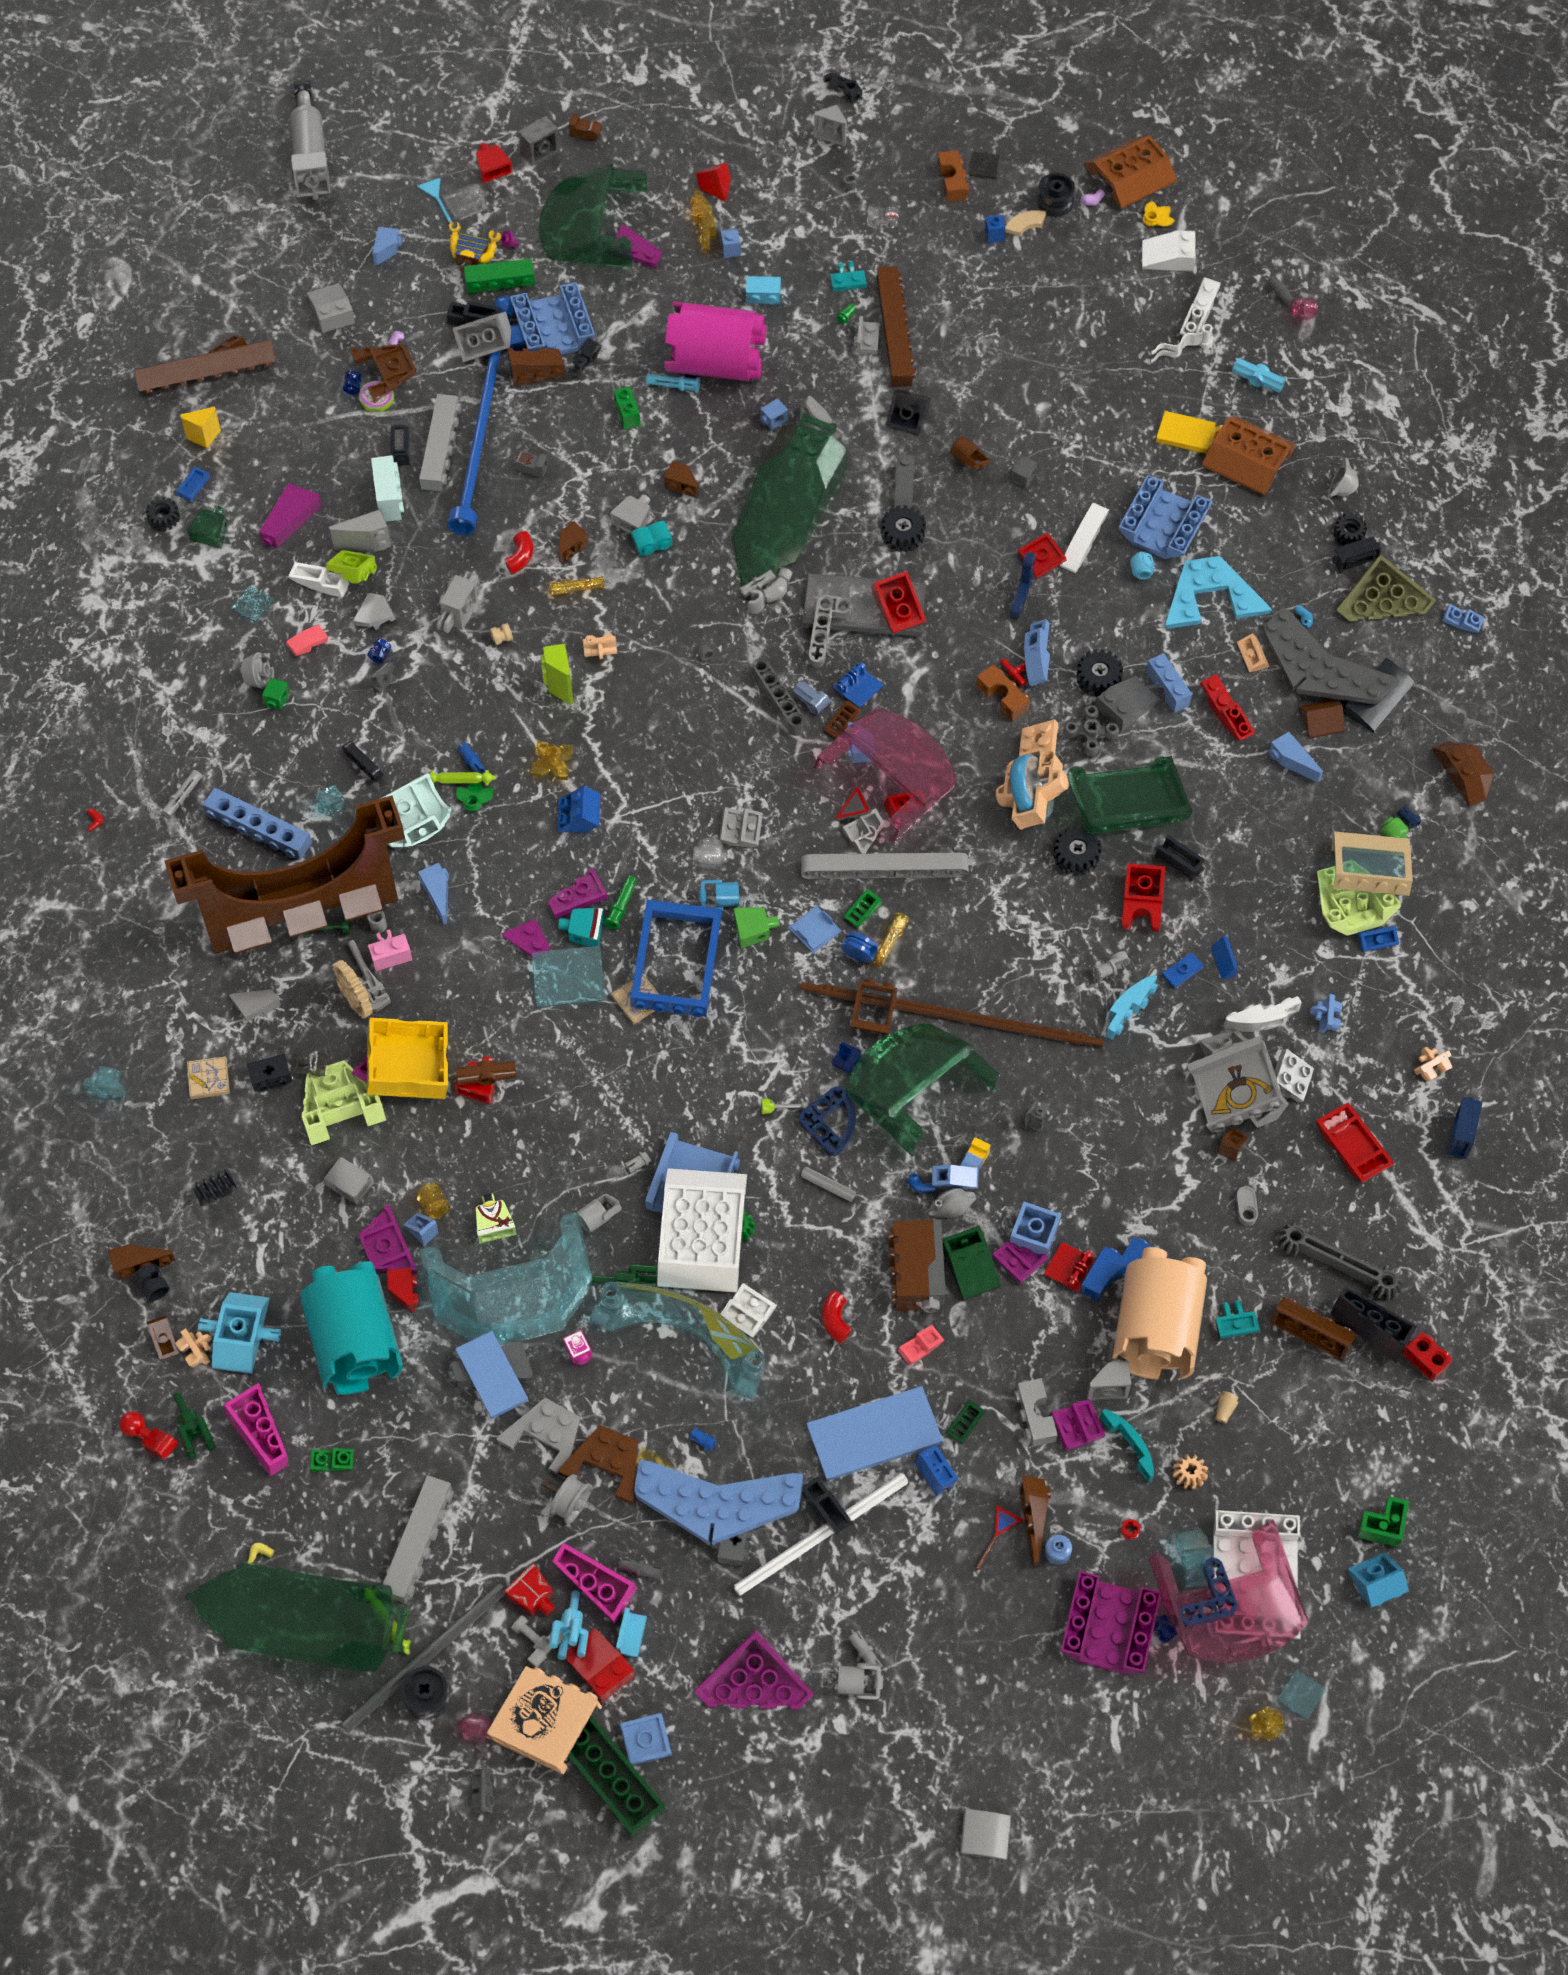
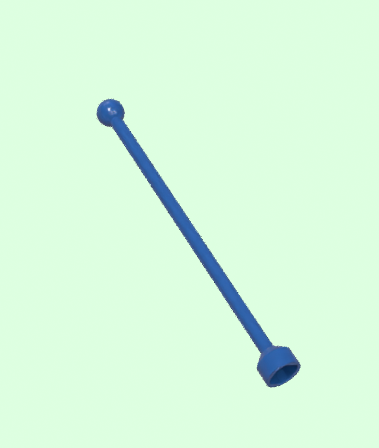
[447,296,515,535]

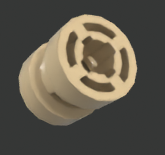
[490,623,513,646]

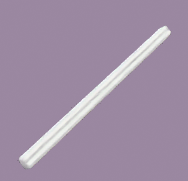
[734,1473,908,1595]

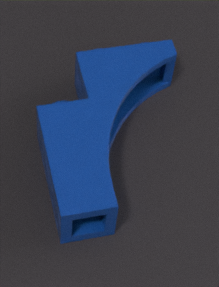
[1080,1237,1169,1301]

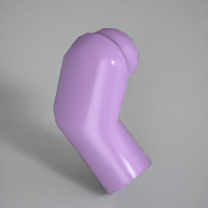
[1081,189,1105,206]
[388,331,404,345]

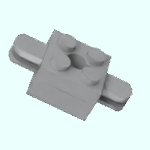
[437,571,478,633]

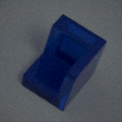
[832,1041,861,1075]

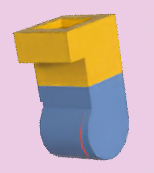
[961,1137,991,1169]

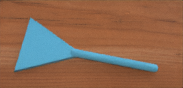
[417,178,451,222]

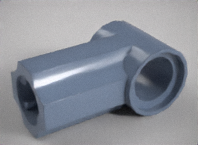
[793,681,831,715]

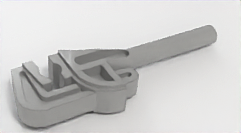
[347,940,391,1012]

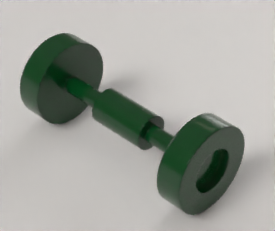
[303,916,350,938]

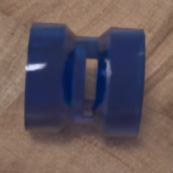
[343,370,362,395]
[367,638,392,664]
[1153,1614,1179,1644]

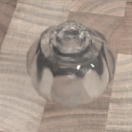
[693,838,728,872]

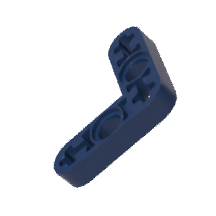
[1010,552,1036,618]
[1177,1557,1238,1627]

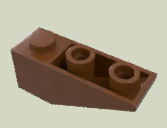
[108,1245,176,1279]

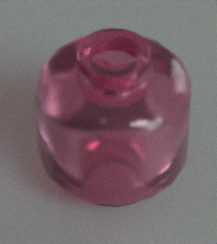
[1291,297,1318,321]
[460,1713,492,1743]

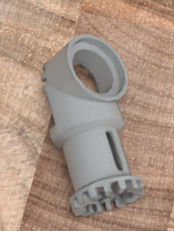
[1093,951,1130,982]

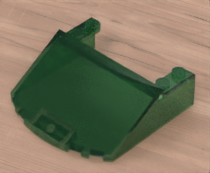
[539,164,647,268]
[845,1023,1000,1157]

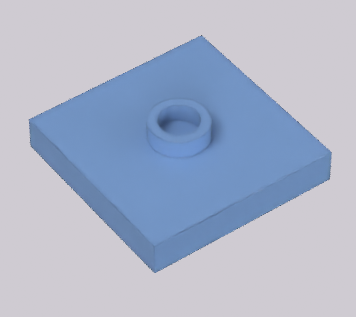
[620,1713,672,1766]

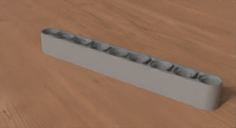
[801,853,969,879]

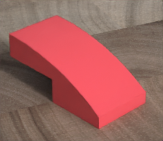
[286,625,328,656]
[898,1325,944,1366]

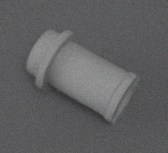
[625,1151,651,1174]

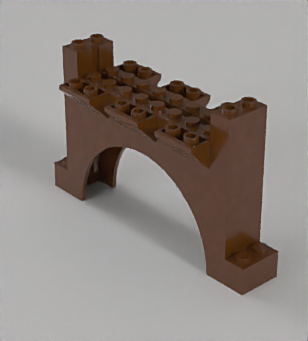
[164,795,405,954]

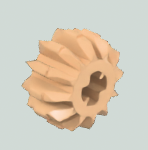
[1173,1454,1208,1490]

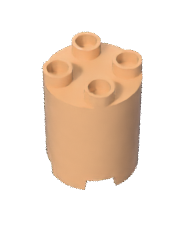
[1112,1247,1207,1380]

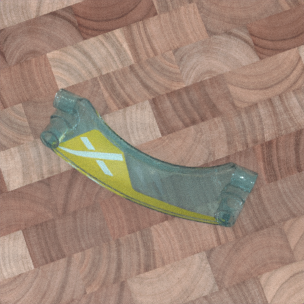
[589,1282,765,1399]

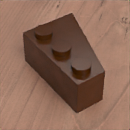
[507,348,565,386]

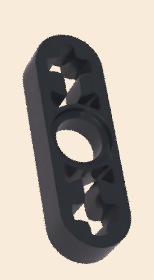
[342,741,383,783]

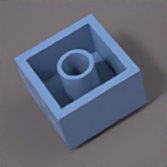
[1010,1202,1062,1256]

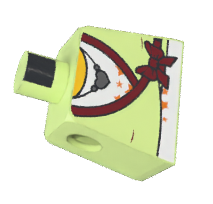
[476,1194,516,1244]

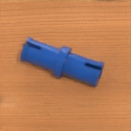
[457,742,486,774]

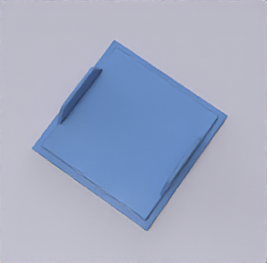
[788,906,842,953]

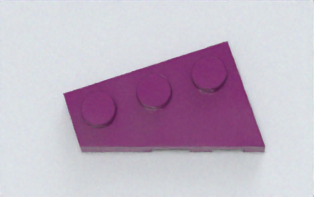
[609,224,662,268]
[548,867,608,919]

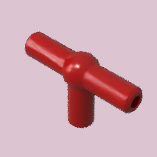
[1000,658,1026,686]

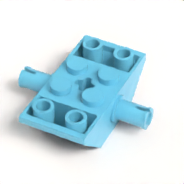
[198,1292,281,1374]

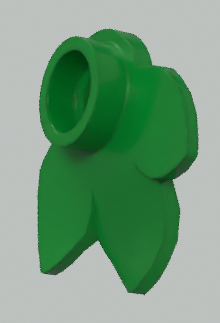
[456,782,494,812]

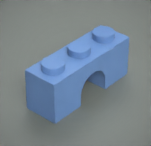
[1146,653,1192,713]

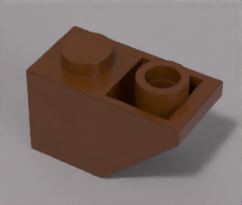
[664,461,699,498]
[558,521,589,564]

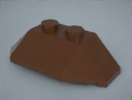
[1432,741,1494,807]

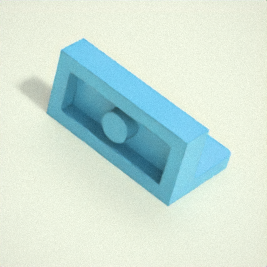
[616,1608,647,1659]

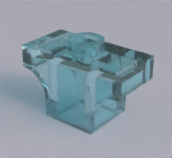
[83,1066,126,1100]

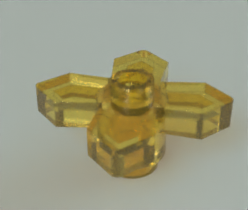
[531,741,574,780]

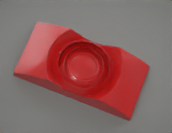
[1316,1102,1394,1183]

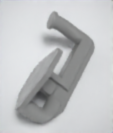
[800,395,844,451]

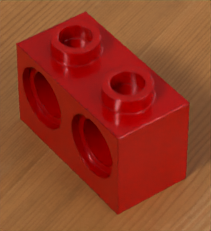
[1403,1331,1453,1382]

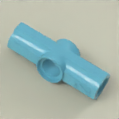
[1232,358,1286,393]

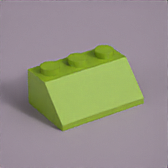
[540,644,573,705]

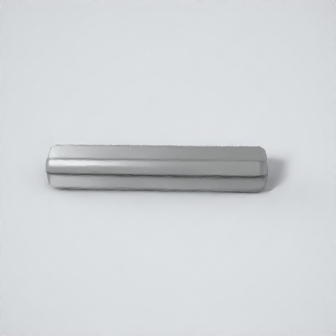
[801,1167,856,1202]

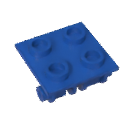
[832,662,884,708]

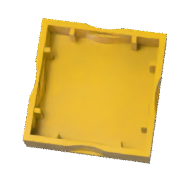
[367,1018,448,1099]

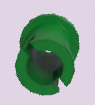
[836,303,857,324]

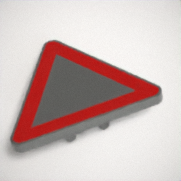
[835,786,871,821]

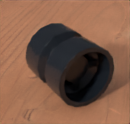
[133,1264,170,1302]

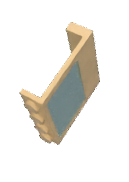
[1332,832,1413,896]

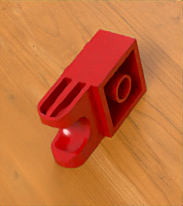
[1122,863,1165,932]

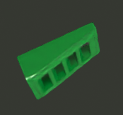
[843,888,883,929]

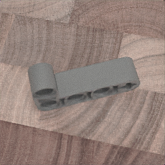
[809,595,851,668]

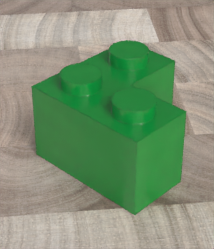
[1357,1496,1409,1548]

